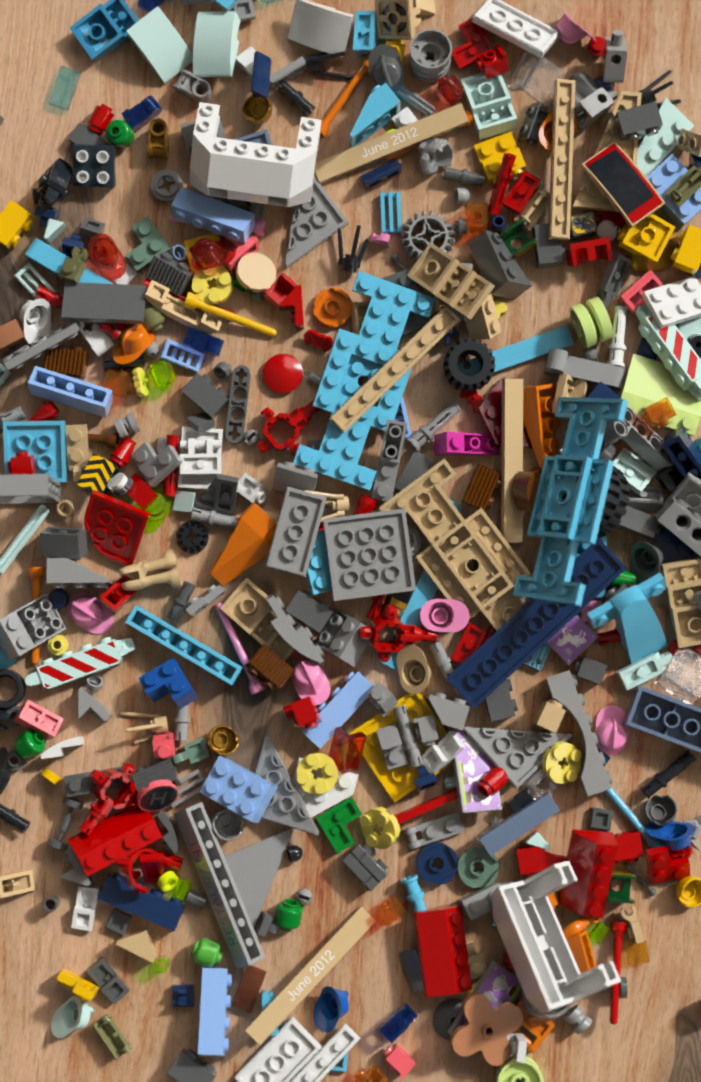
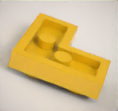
[56,969,100,1002]

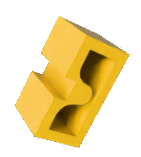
[0,200,34,250]
[670,224,701,275]

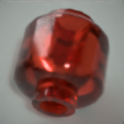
[435,74,464,106]

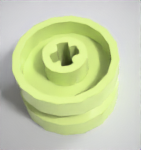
[569,296,613,349]
[495,1055,544,1082]

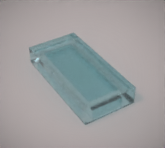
[48,65,81,111]

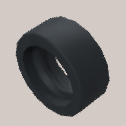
[0,669,26,708]

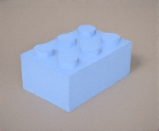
[646,154,701,230]
[200,755,278,823]

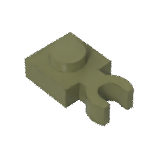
[58,246,89,284]

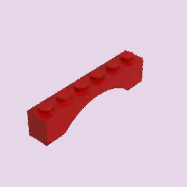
[515,830,644,878]

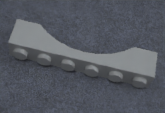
[544,670,613,797]

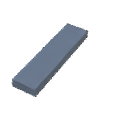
[478,792,560,856]

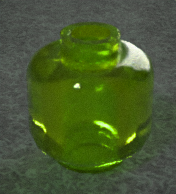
[147,360,176,391]

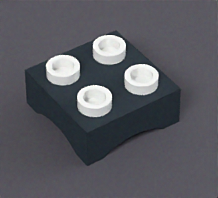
[72,144,116,188]

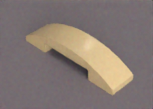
[144,280,224,333]

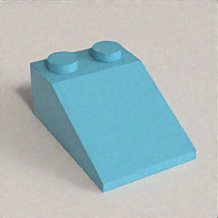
[350,83,401,148]

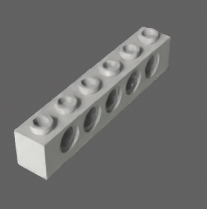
[656,497,701,556]

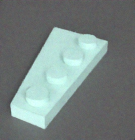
[637,98,694,177]

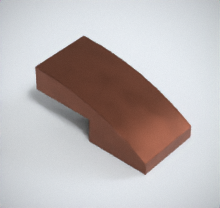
[232,965,267,1014]

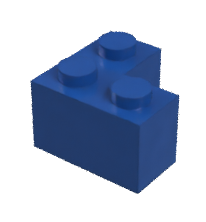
[138,657,198,708]

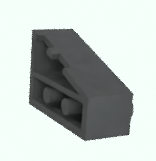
[468,230,532,299]

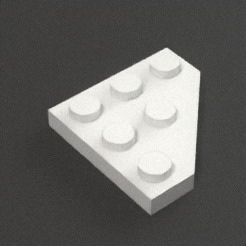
[293,757,359,817]

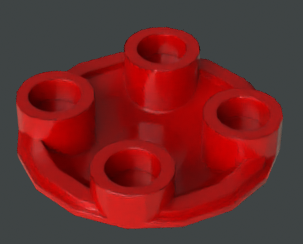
[263,354,303,394]

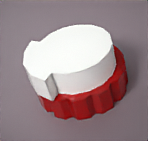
[596,216,620,241]

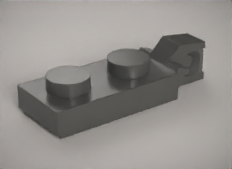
[595,252,631,310]

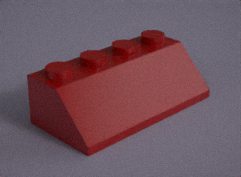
[67,805,162,877]
[558,829,618,918]
[413,905,472,997]

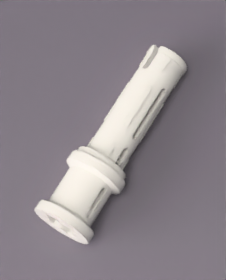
[607,306,628,368]

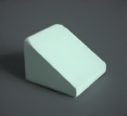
[44,219,66,243]
[173,490,196,514]
[524,831,551,850]

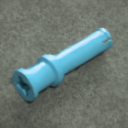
[400,874,426,912]

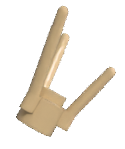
[304,490,349,523]
[120,711,169,745]

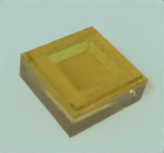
[625,940,649,965]

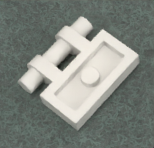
[180,438,222,475]

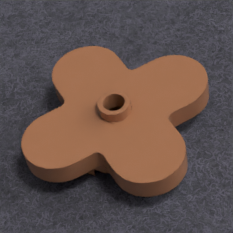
[450,992,523,1066]

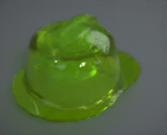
[134,488,172,533]

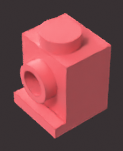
[152,732,176,759]
[383,1043,416,1080]

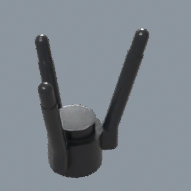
[306,51,354,80]
[639,70,681,108]
[337,225,369,273]

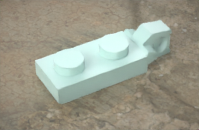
[616,651,674,691]

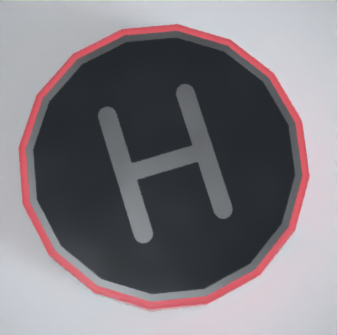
[137,780,178,811]

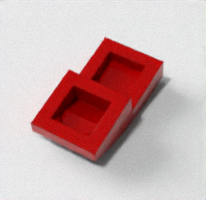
[127,473,158,510]

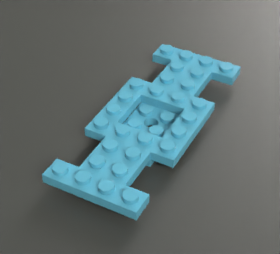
[293,271,436,491]
[513,397,628,606]

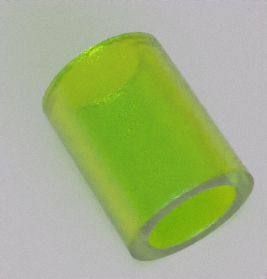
[173,877,193,901]
[588,921,610,944]
[153,956,170,973]

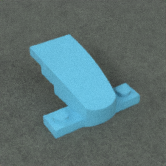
[587,573,667,664]

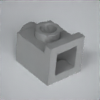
[367,682,398,717]
[413,714,439,747]

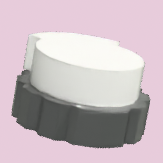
[108,473,133,496]

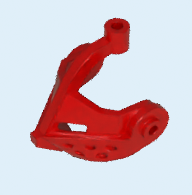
[115,848,157,894]

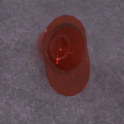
[87,233,126,280]
[189,238,237,271]

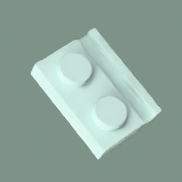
[613,448,657,495]

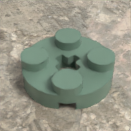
[458,845,499,888]

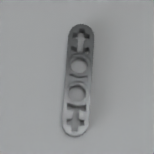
[225,365,251,444]

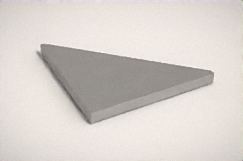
[285,177,349,269]
[463,727,572,789]
[255,736,319,835]
[224,828,293,928]

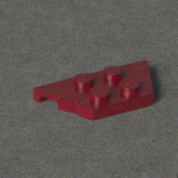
[477,376,533,449]

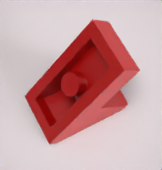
[278,285,304,329]
[99,575,138,612]

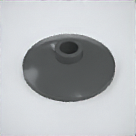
[433,998,463,1041]

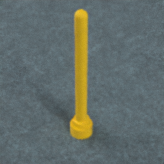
[183,292,277,337]

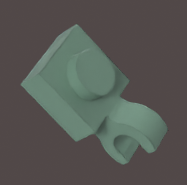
[172,737,210,764]

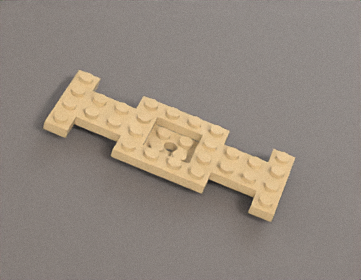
[379,458,568,631]

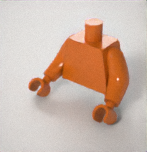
[562,917,600,974]

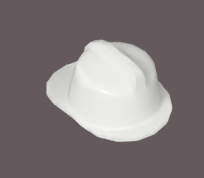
[19,299,51,345]

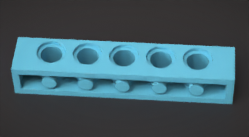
[125,605,243,685]

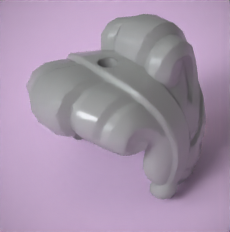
[418,138,453,175]

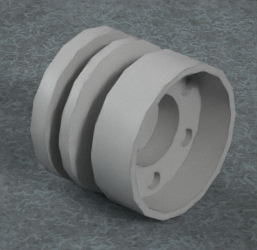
[409,29,452,83]

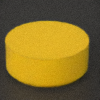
[41,768,62,786]

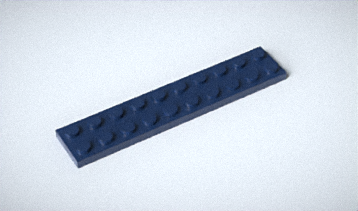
[446,538,627,709]

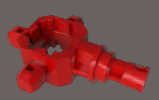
[257,400,321,457]
[358,605,438,662]
[78,762,138,836]

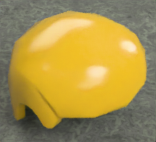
[676,876,701,908]

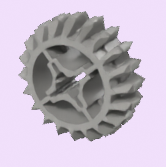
[401,210,455,262]

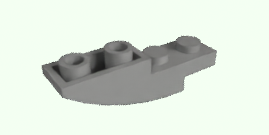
[372,419,407,501]
[265,594,324,663]

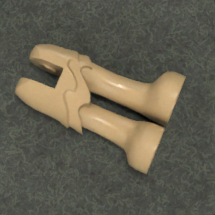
[119,550,180,591]

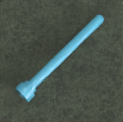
[604,787,664,849]

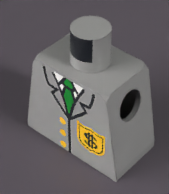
[601,30,627,83]
[574,87,618,133]

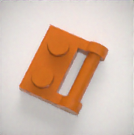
[512,999,555,1054]

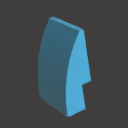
[69,0,139,60]

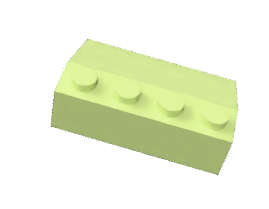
[619,354,701,436]

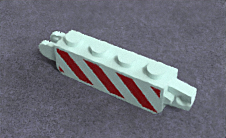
[634,303,701,400]
[25,637,136,689]

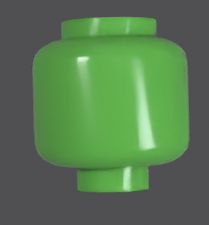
[191,937,223,968]

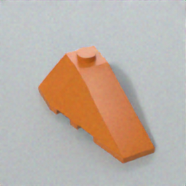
[523,382,560,468]
[209,502,277,586]

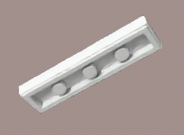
[289,1023,360,1082]

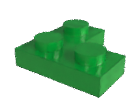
[316,796,362,854]

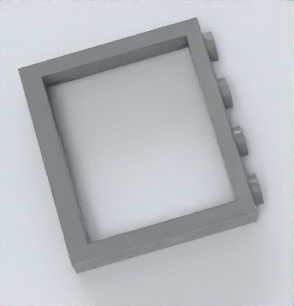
[0,474,62,504]

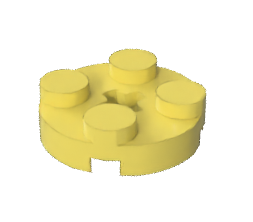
[192,263,233,305]
[542,741,582,784]
[297,753,338,795]
[360,807,400,849]

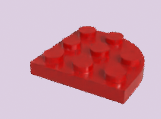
[84,490,151,566]

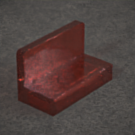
[329,726,367,774]

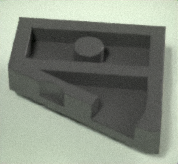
[195,474,239,515]

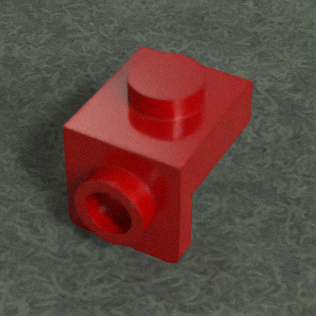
[262,273,297,309]

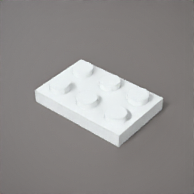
[642,276,701,329]
[178,426,223,490]

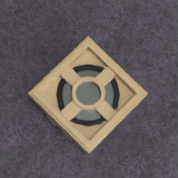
[375,0,421,40]

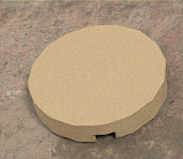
[236,253,276,292]

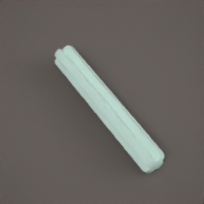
[0,504,50,574]

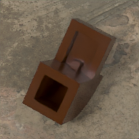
[512,467,542,511]

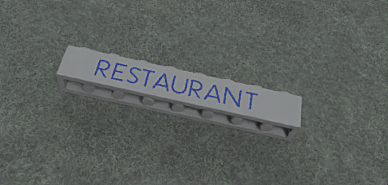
[174,802,265,968]

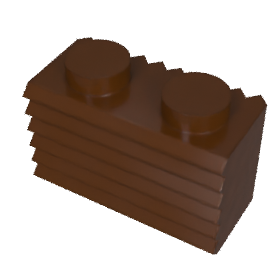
[43,345,89,378]
[461,463,501,511]
[245,644,295,692]

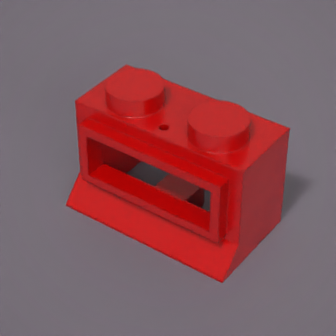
[565,237,612,267]

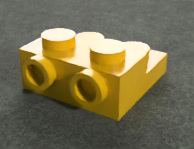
[473,132,526,184]
[617,214,675,263]

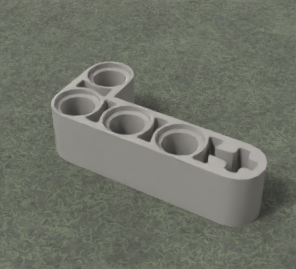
[544,348,625,390]
[603,407,675,472]

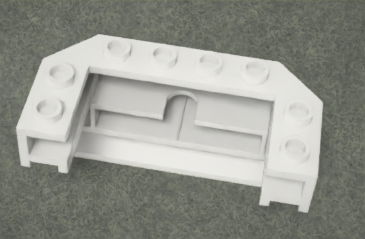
[190,102,322,207]
[492,861,621,1014]

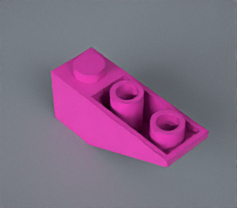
[434,432,499,456]

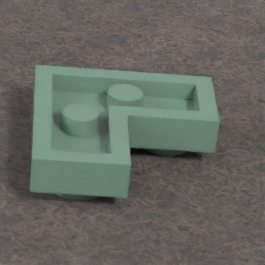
[126,216,170,272]

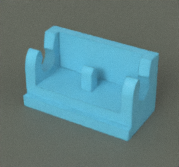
[353,11,378,57]

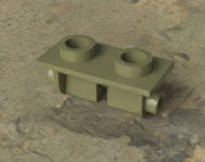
[665,166,701,207]
[92,1013,131,1060]

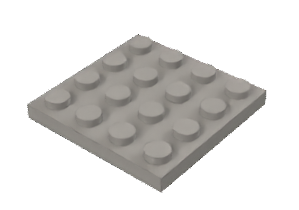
[323,509,416,601]

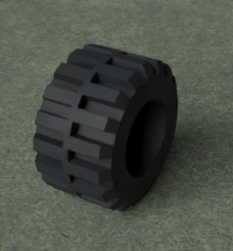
[443,338,495,392]

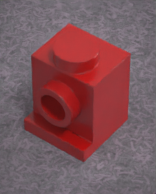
[475,44,509,79]

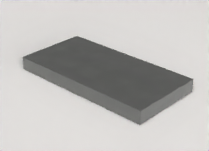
[61,282,147,324]

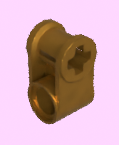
[147,118,169,159]

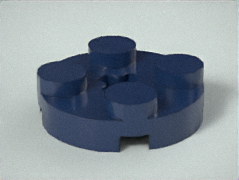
[417,842,458,885]

